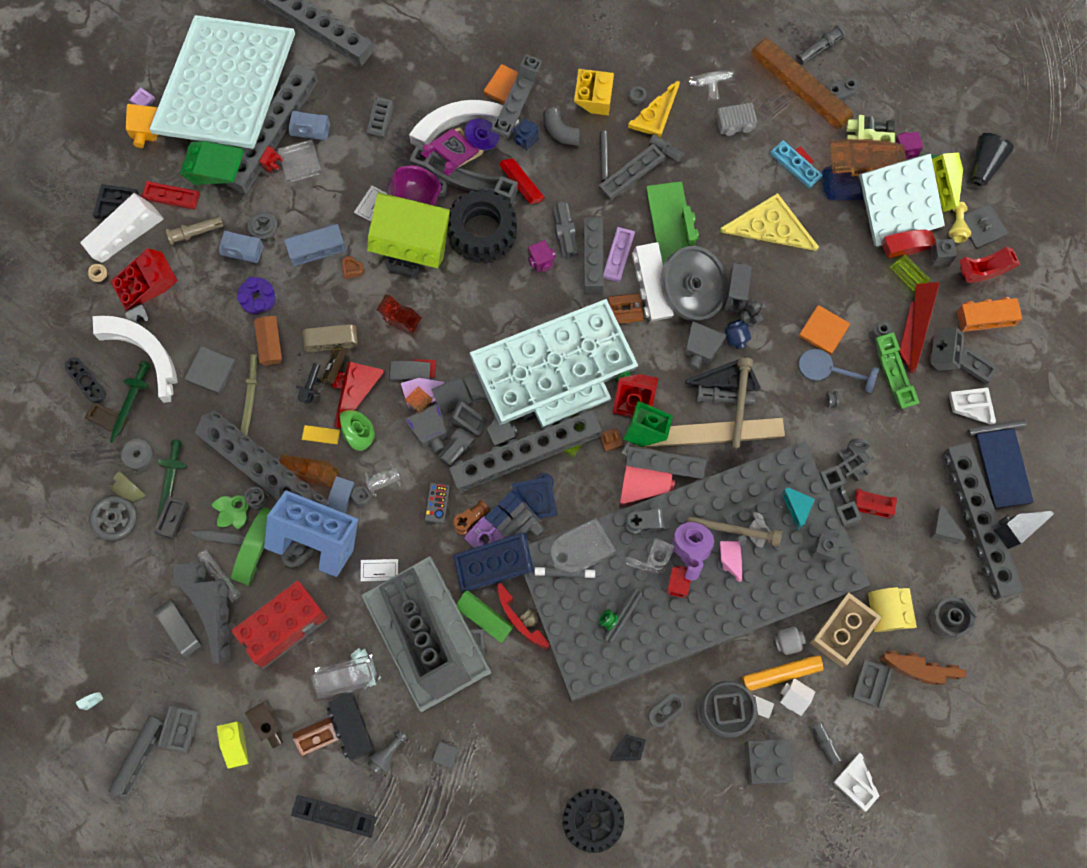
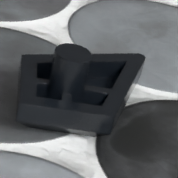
[609,734,646,761]

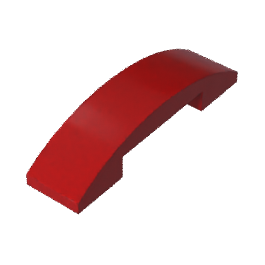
[497,582,550,650]

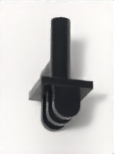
[296,363,321,403]

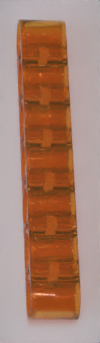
[751,38,853,129]

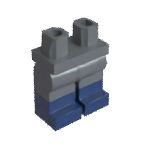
[484,491,545,544]

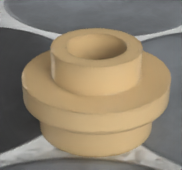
[88,264,107,282]

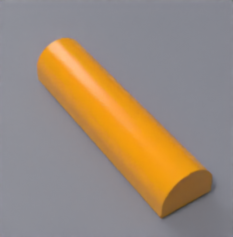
[740,655,824,691]

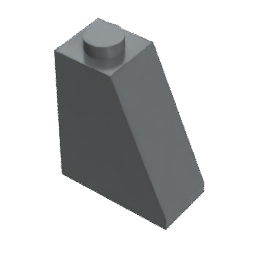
[724,263,752,314]

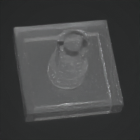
[689,70,733,100]

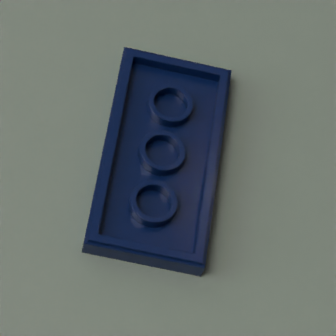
[975,429,1034,509]
[453,532,534,593]

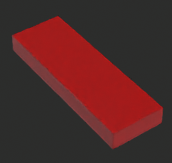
[499,158,545,204]
[141,181,200,210]

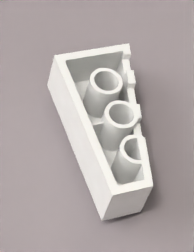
[632,242,674,322]

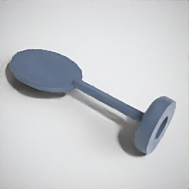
[799,349,879,394]

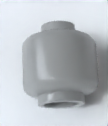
[775,627,806,655]

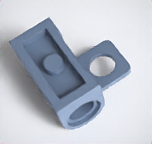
[289,111,330,141]
[219,231,263,263]

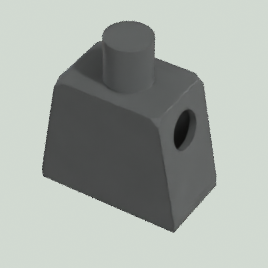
[685,321,726,370]

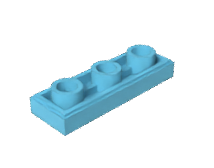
[770,140,822,189]

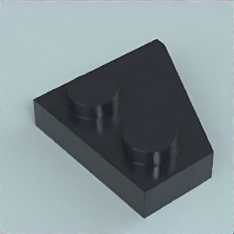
[93,184,139,219]

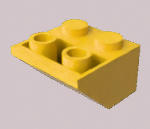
[574,69,614,115]

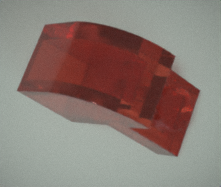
[376,294,422,333]

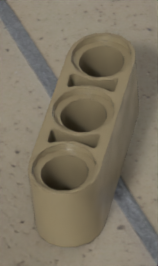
[302,325,358,352]

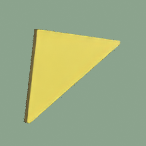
[720,193,819,251]

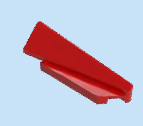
[898,282,940,374]

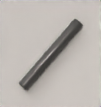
[600,131,608,182]
[968,420,1026,436]

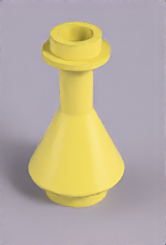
[948,202,971,243]

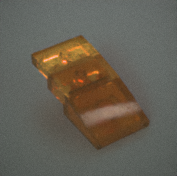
[830,139,906,176]

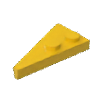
[628,81,680,138]

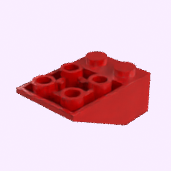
[110,248,178,311]

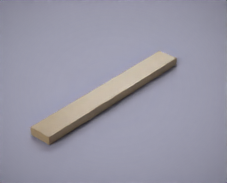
[632,418,785,448]

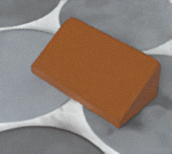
[293,717,339,756]

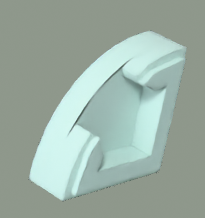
[76,692,103,710]

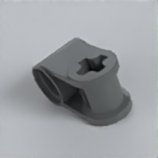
[625,509,665,534]

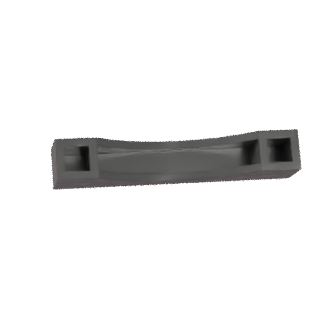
[410,145,518,204]

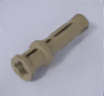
[166,216,224,245]

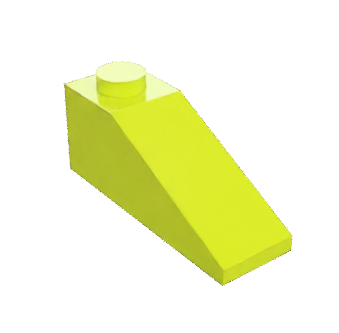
[932,153,963,212]

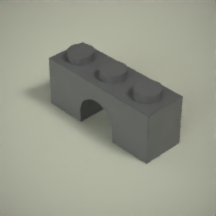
[820,465,862,528]

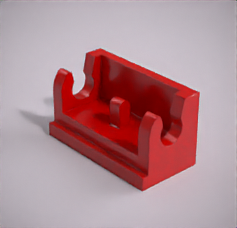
[854,489,897,519]

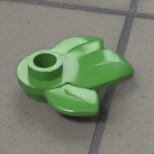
[212,495,249,529]

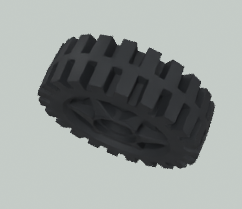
[563,789,624,853]

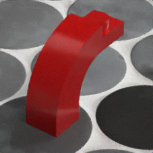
[959,247,1020,283]

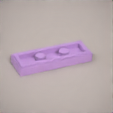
[603,227,635,283]

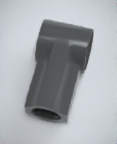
[438,427,476,467]

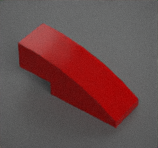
[881,229,935,259]

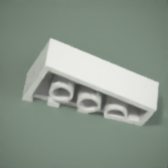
[80,193,164,263]

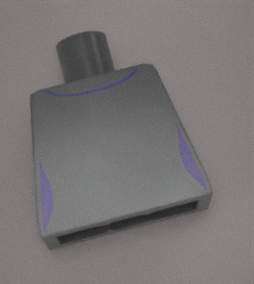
[405,404,448,453]

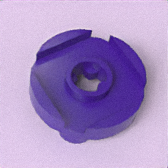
[237,277,276,315]

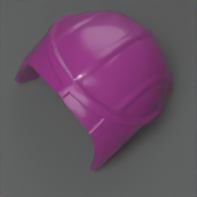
[387,165,441,206]

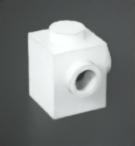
[780,678,815,716]

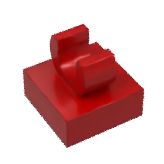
[259,146,283,172]

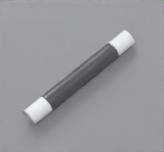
[535,567,595,578]

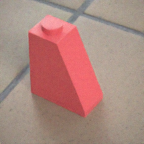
[619,466,675,508]

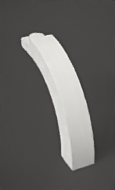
[409,100,519,147]
[93,316,178,403]

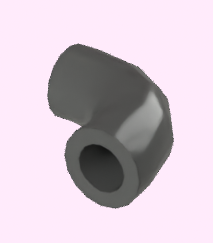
[543,108,579,146]

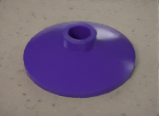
[464,118,499,150]

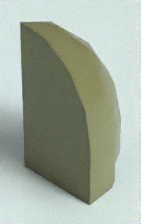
[110,471,146,502]

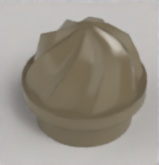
[518,607,538,628]

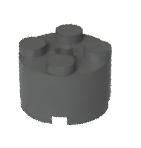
[928,596,976,640]

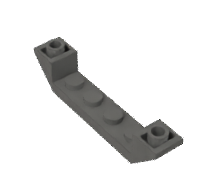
[491,54,542,138]

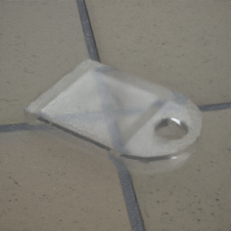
[551,518,616,574]

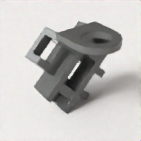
[837,439,875,481]

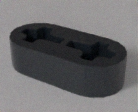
[385,256,420,278]

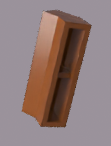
[254,316,282,366]

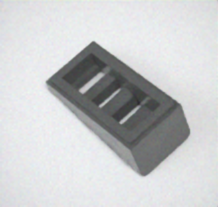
[367,97,394,138]

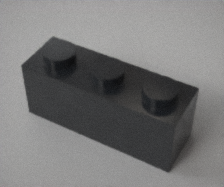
[327,692,375,761]

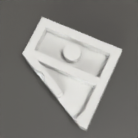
[949,388,996,425]
[833,753,879,812]

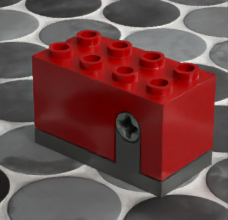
[231,580,329,669]

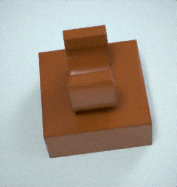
[600,428,623,453]

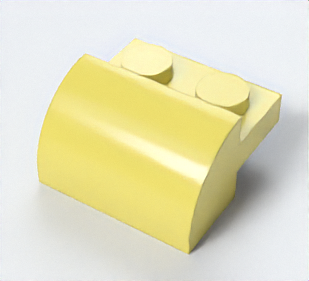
[868,587,917,632]

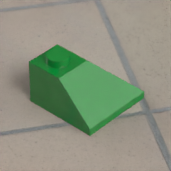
[624,401,673,447]

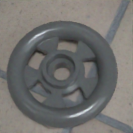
[89,495,136,541]

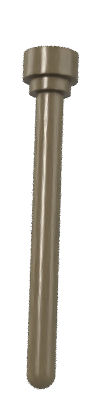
[732,358,753,449]
[686,517,783,547]

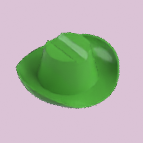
[340,410,375,451]

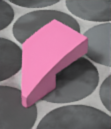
[719,541,742,582]

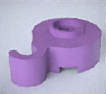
[671,522,714,580]

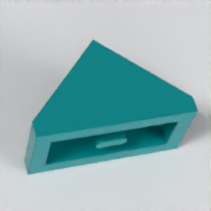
[782,488,815,530]

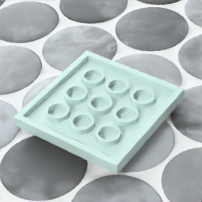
[859,154,945,246]

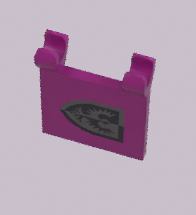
[421,128,479,176]

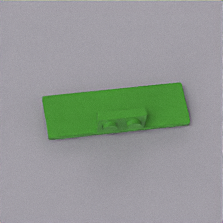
[646,182,699,266]

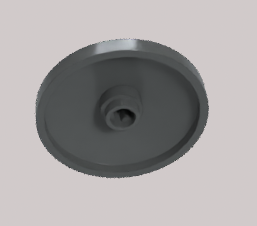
[661,246,728,321]

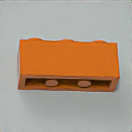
[957,297,1022,332]

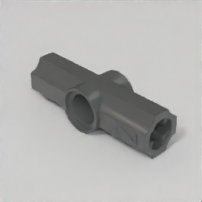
[553,202,578,259]

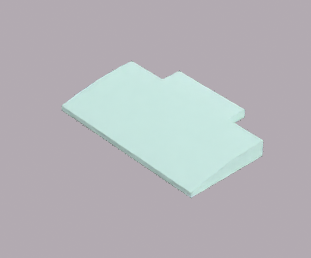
[469,299,638,428]

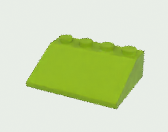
[367,192,450,268]

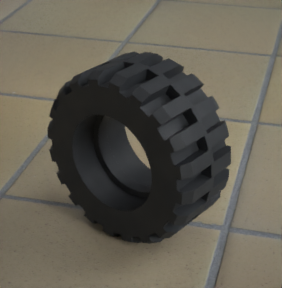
[447,189,517,263]

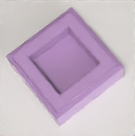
[129,87,156,106]

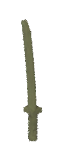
[240,354,258,435]

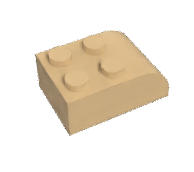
[810,592,882,668]

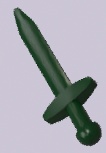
[110,361,150,443]
[157,440,187,520]

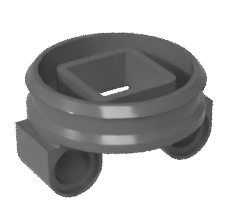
[696,681,759,738]

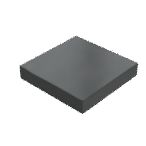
[185,346,236,394]

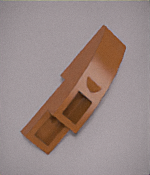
[880,651,966,686]

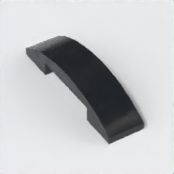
[291,795,377,838]

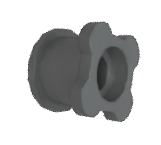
[868,321,893,341]

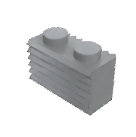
[716,102,757,136]

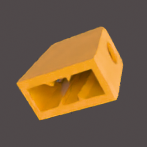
[126,104,158,148]

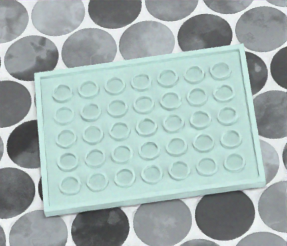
[150,15,295,149]

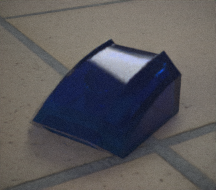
[822,160,869,200]

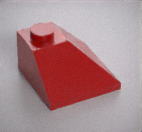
[612,374,658,417]

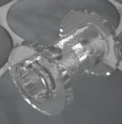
[364,462,402,497]

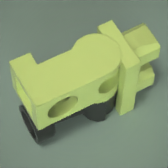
[846,115,895,156]

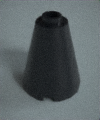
[970,133,1014,186]

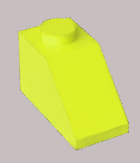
[217,722,249,769]

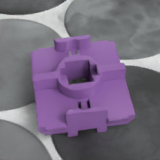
[464,516,505,548]

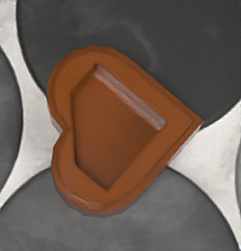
[342,256,364,279]

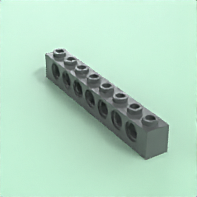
[255,0,374,67]
[226,63,318,194]
[195,410,330,507]
[449,410,602,493]
[943,442,1024,600]

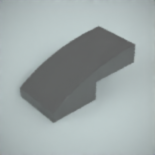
[389,361,430,382]

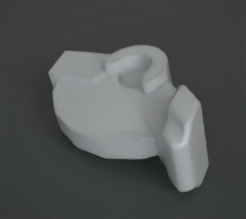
[749,512,770,549]

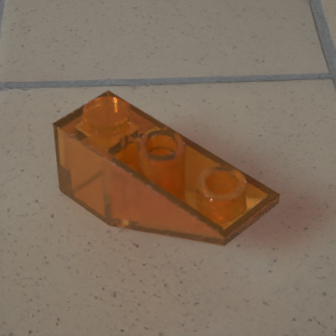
[279,454,339,487]

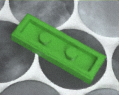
[456,590,514,643]

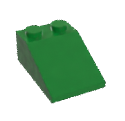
[180,141,244,185]

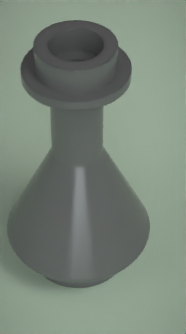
[368,730,408,775]

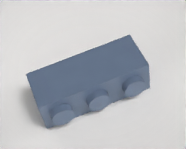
[285,224,346,266]

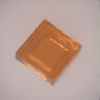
[405,386,433,414]

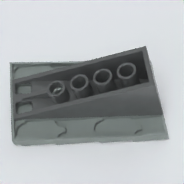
[361,556,492,712]

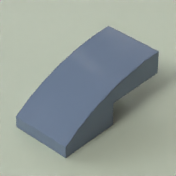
[328,476,355,514]

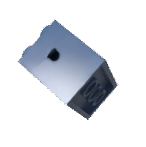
[264,491,358,577]

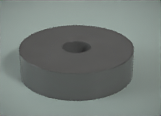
[121,439,154,470]

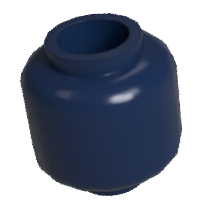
[724,320,751,349]

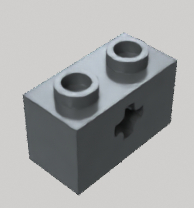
[930,327,964,371]

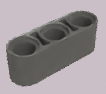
[154,599,202,657]

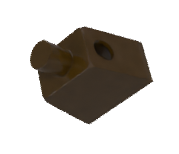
[245,700,283,748]

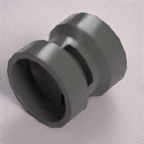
[245,487,268,510]

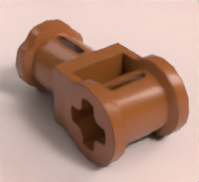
[453,500,490,535]

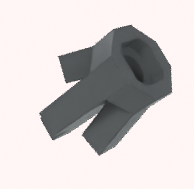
[740,299,767,327]

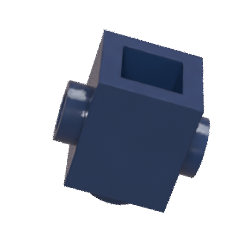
[513,118,538,151]

